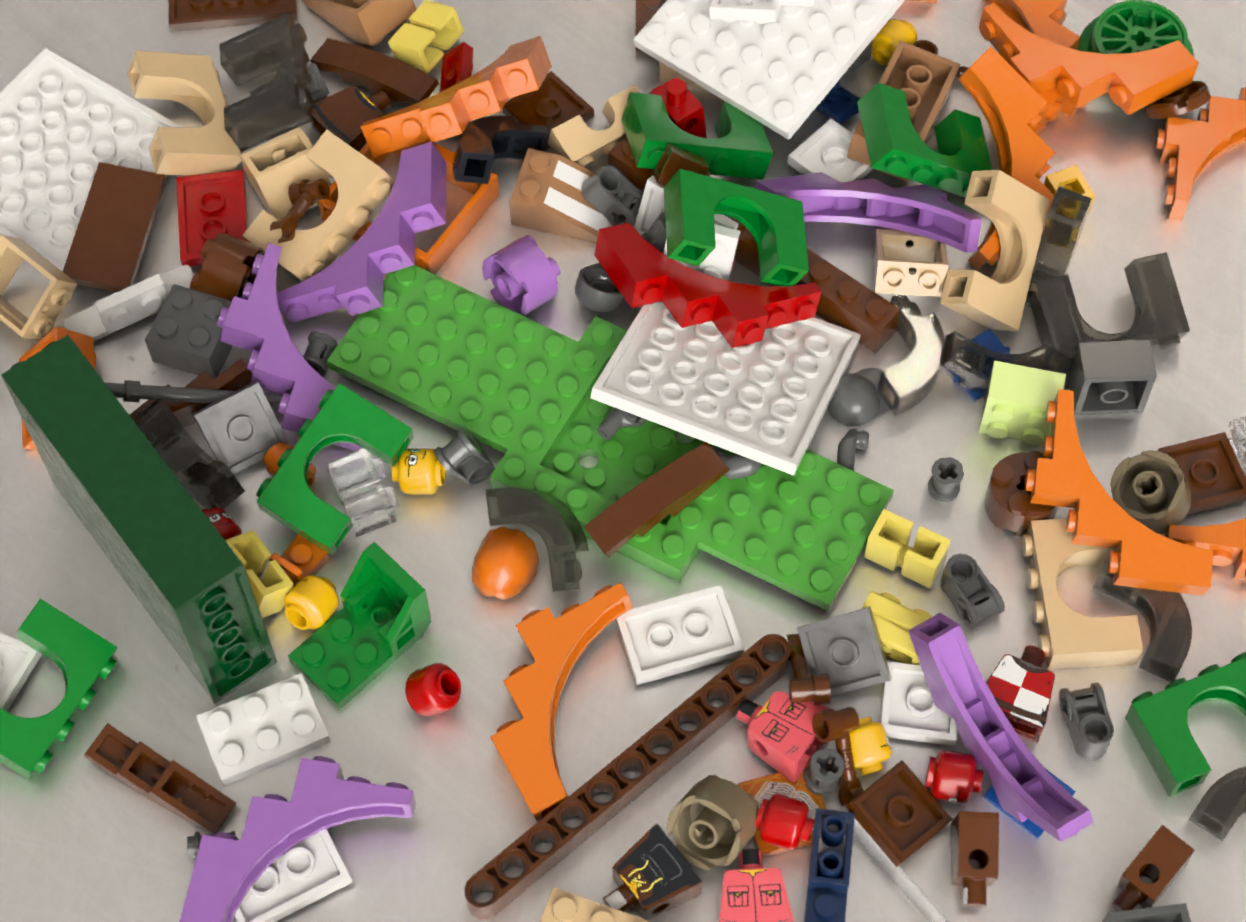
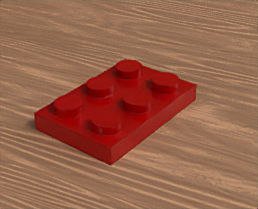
[176,170,249,267]

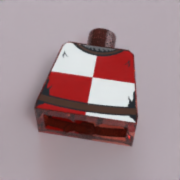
[986,645,1055,743]

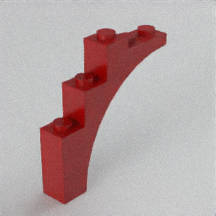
[594,222,822,348]

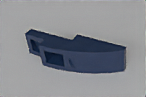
[804,808,855,922]

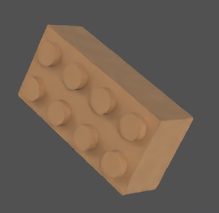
[847,41,961,182]

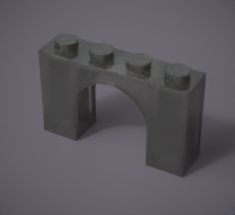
[219,13,314,152]
[1027,252,1190,372]

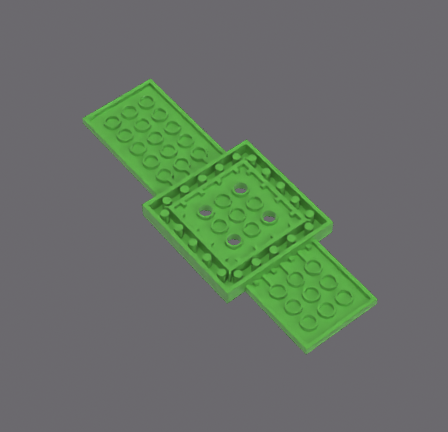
[327,265,894,612]

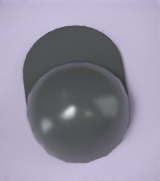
[575,263,624,313]
[827,368,900,426]

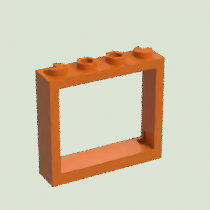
[318,140,500,274]

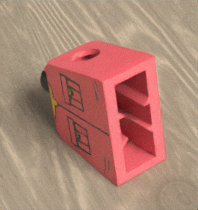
[737,691,831,783]
[719,849,794,922]

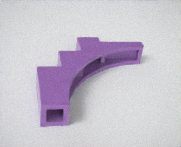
[276,141,446,323]
[756,172,982,253]
[217,243,364,453]
[908,613,1093,842]
[180,756,416,922]

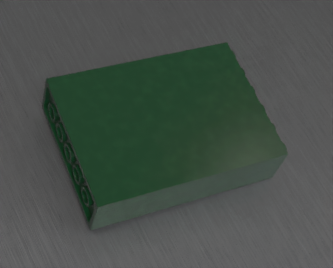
[1,335,277,704]

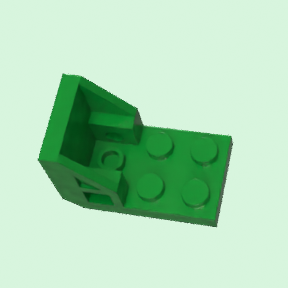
[288,542,432,710]

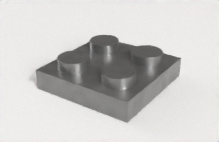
[192,381,290,478]
[797,606,892,697]

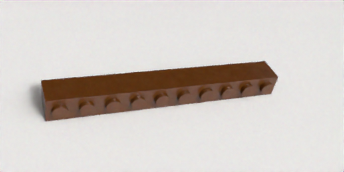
[608,136,900,354]

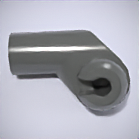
[596,407,647,440]
[837,429,869,471]
[713,446,761,480]

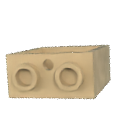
[873,229,949,297]
[0,235,77,341]

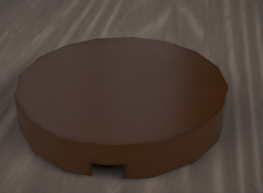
[1144,81,1211,119]

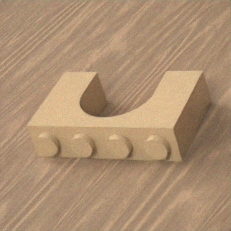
[127,51,243,176]
[242,130,395,282]
[940,170,1050,331]
[1021,518,1143,670]

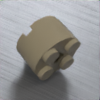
[1110,450,1191,535]
[667,775,759,870]

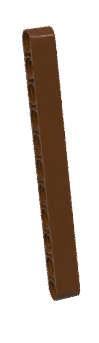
[464,634,791,920]

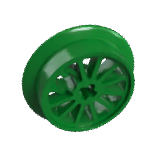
[1077,0,1194,94]

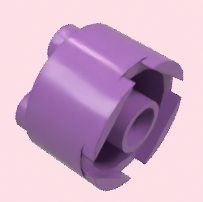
[482,235,560,316]

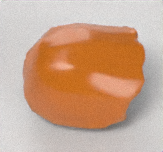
[471,527,539,600]

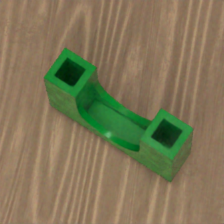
[857,82,993,198]
[621,92,773,180]
[663,169,809,286]
[256,383,414,556]
[0,599,118,780]
[1125,652,1246,797]

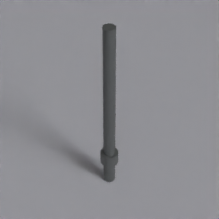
[105,380,283,408]

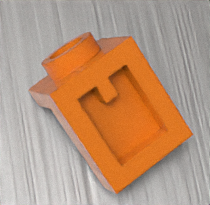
[269,534,329,586]

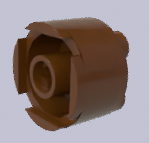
[190,232,263,301]
[985,451,1058,536]

